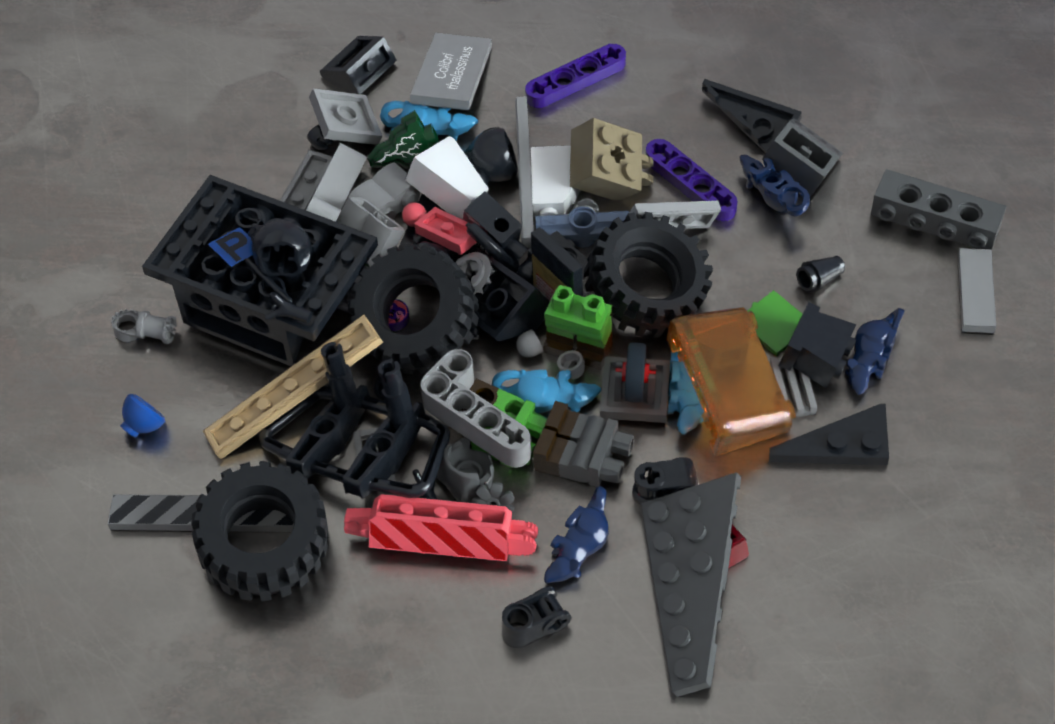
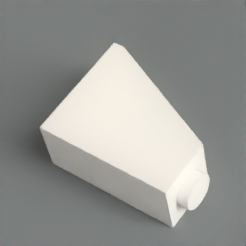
[405,136,489,220]
[531,146,581,223]

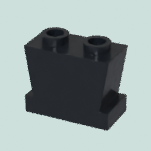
[778,302,856,388]

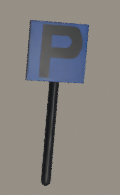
[208,227,293,303]

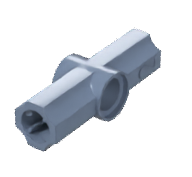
[535,206,629,248]

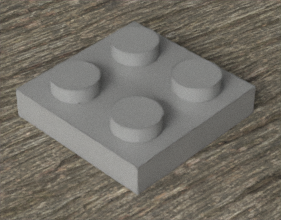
[309,88,383,145]

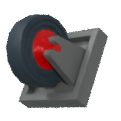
[600,343,670,423]

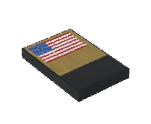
[531,227,583,301]

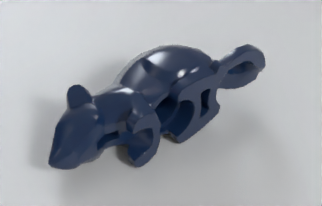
[739,154,810,217]
[845,308,905,395]
[544,486,609,583]

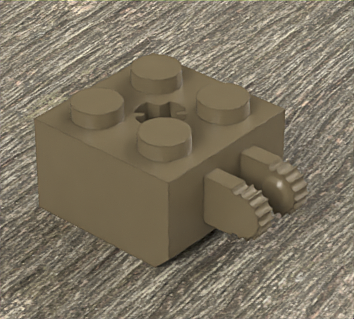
[570,118,653,200]

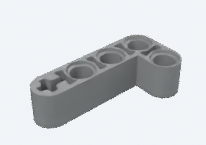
[306,143,367,222]
[420,349,531,468]

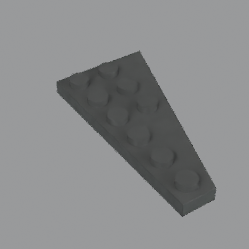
[641,472,742,697]

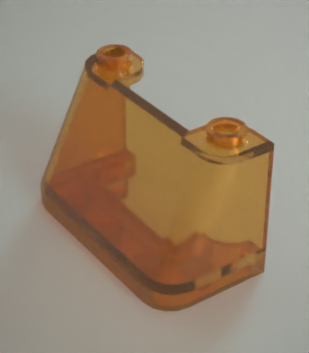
[667,307,796,457]

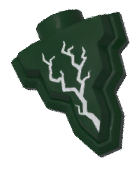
[367,110,440,169]

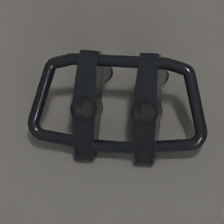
[259,342,450,499]

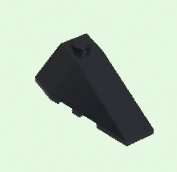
[450,245,550,342]

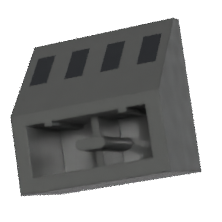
[762,118,843,195]

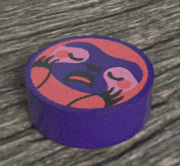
[388,299,410,331]

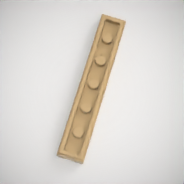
[203,315,384,459]

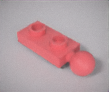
[402,202,477,255]

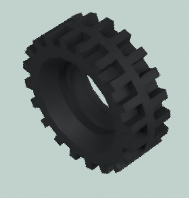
[584,212,713,338]

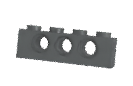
[871,169,1007,251]

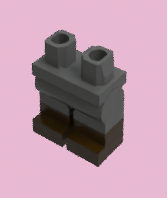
[533,401,634,487]

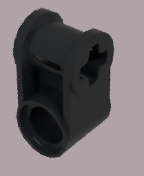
[632,457,699,504]
[502,586,572,648]

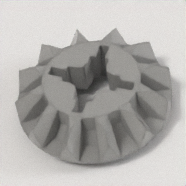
[456,252,495,295]

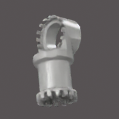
[111,309,177,344]

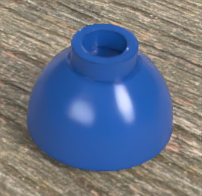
[120,394,165,438]

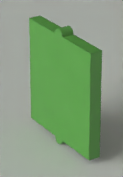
[739,290,802,356]

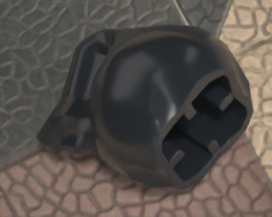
[464,127,518,185]
[248,218,312,276]

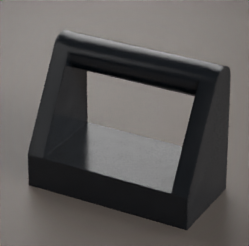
[320,36,397,94]

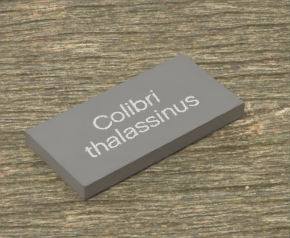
[410,33,492,110]

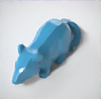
[380,101,478,141]
[667,341,709,434]
[492,370,602,413]

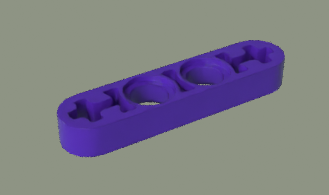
[525,44,626,108]
[645,139,738,221]

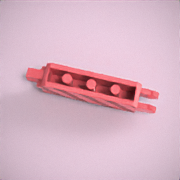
[344,494,539,561]

